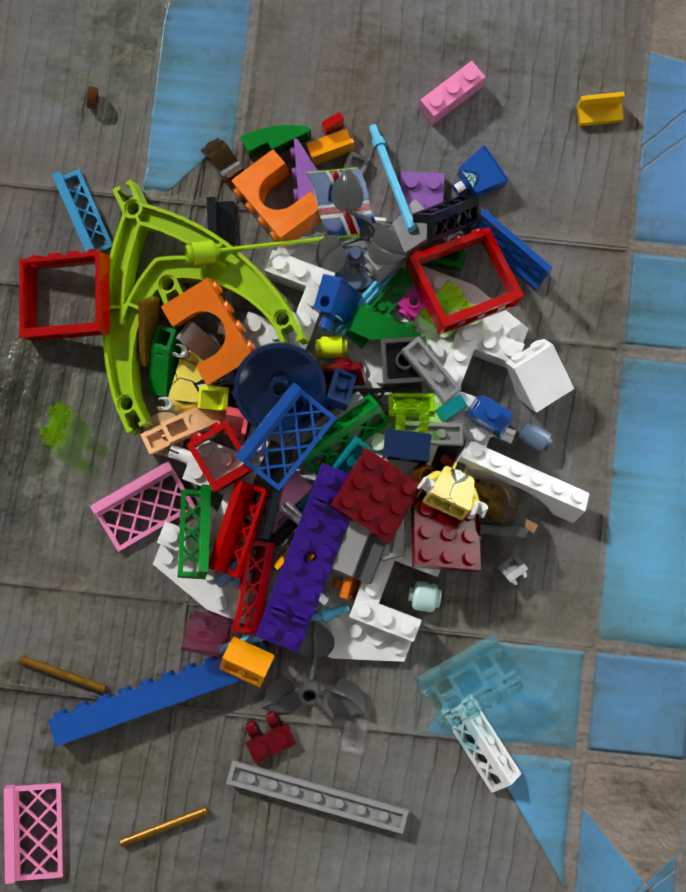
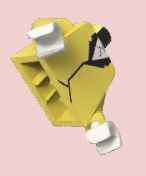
[157,344,219,413]
[417,462,488,520]

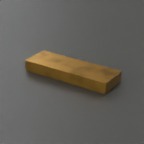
[138,296,160,366]

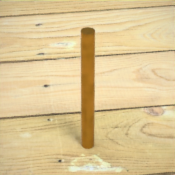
[19,655,107,694]
[120,806,209,848]

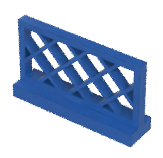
[471,209,553,290]
[235,383,337,491]

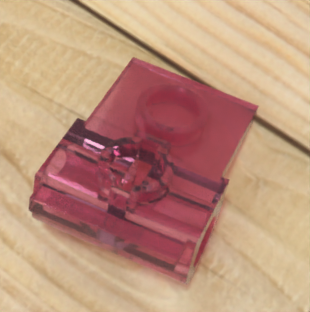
[181,611,230,657]

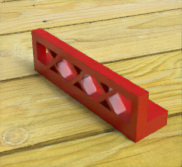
[208,479,270,579]
[232,540,275,634]

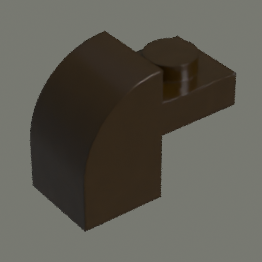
[201,138,244,187]
[474,480,519,526]

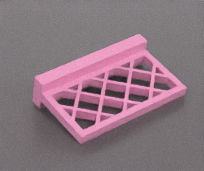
[90,460,196,552]
[4,783,63,884]

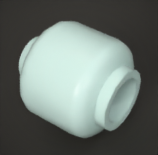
[408,581,442,612]

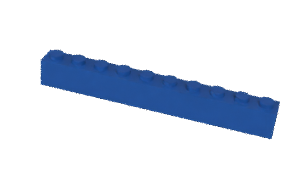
[48,641,274,747]

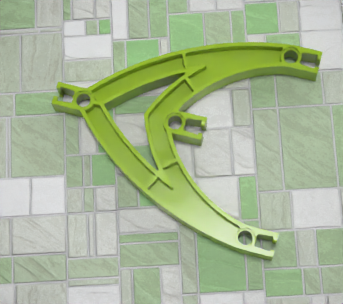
[103,179,310,436]

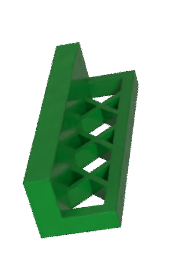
[300,394,390,475]
[177,484,211,579]

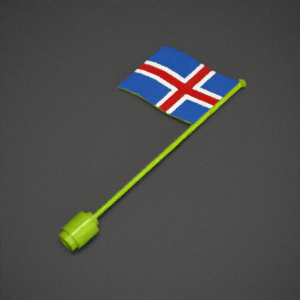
[184,167,376,265]

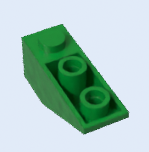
[346,304,422,340]
[148,324,184,397]

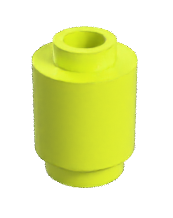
[315,336,348,359]

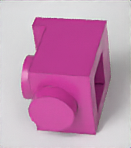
[397,284,426,321]

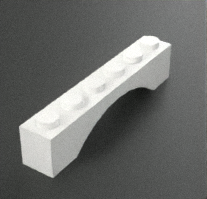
[452,439,589,523]

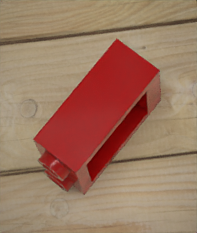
[186,420,254,493]

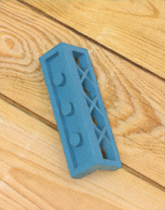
[51,169,113,253]

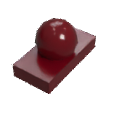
[320,357,366,387]

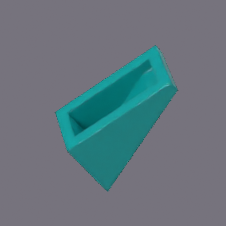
[435,393,467,422]

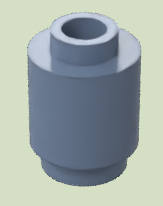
[518,423,553,453]

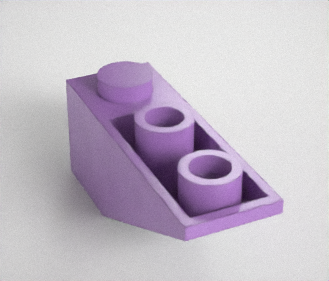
[290,139,318,202]

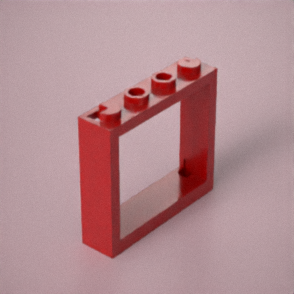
[405,227,524,335]
[19,249,110,341]

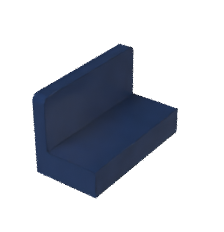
[319,368,357,416]
[382,429,432,464]

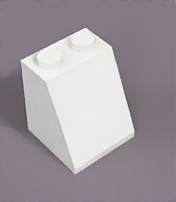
[505,339,574,413]

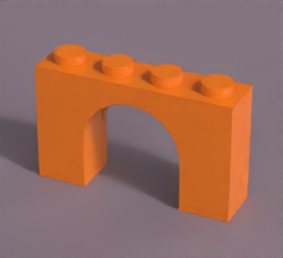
[231,149,322,249]
[161,278,256,386]

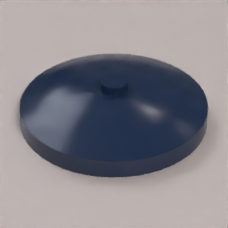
[234,342,326,434]

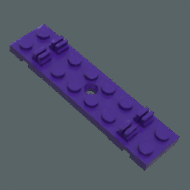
[255,463,350,652]

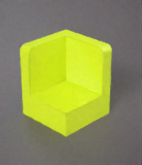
[198,386,229,411]

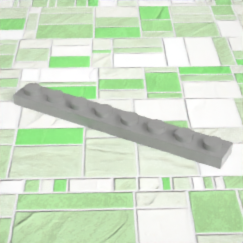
[226,760,409,834]

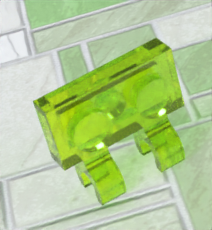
[420,280,473,333]
[388,393,435,432]
[39,401,71,448]

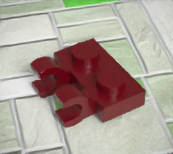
[245,711,296,763]

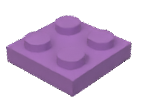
[398,171,444,216]

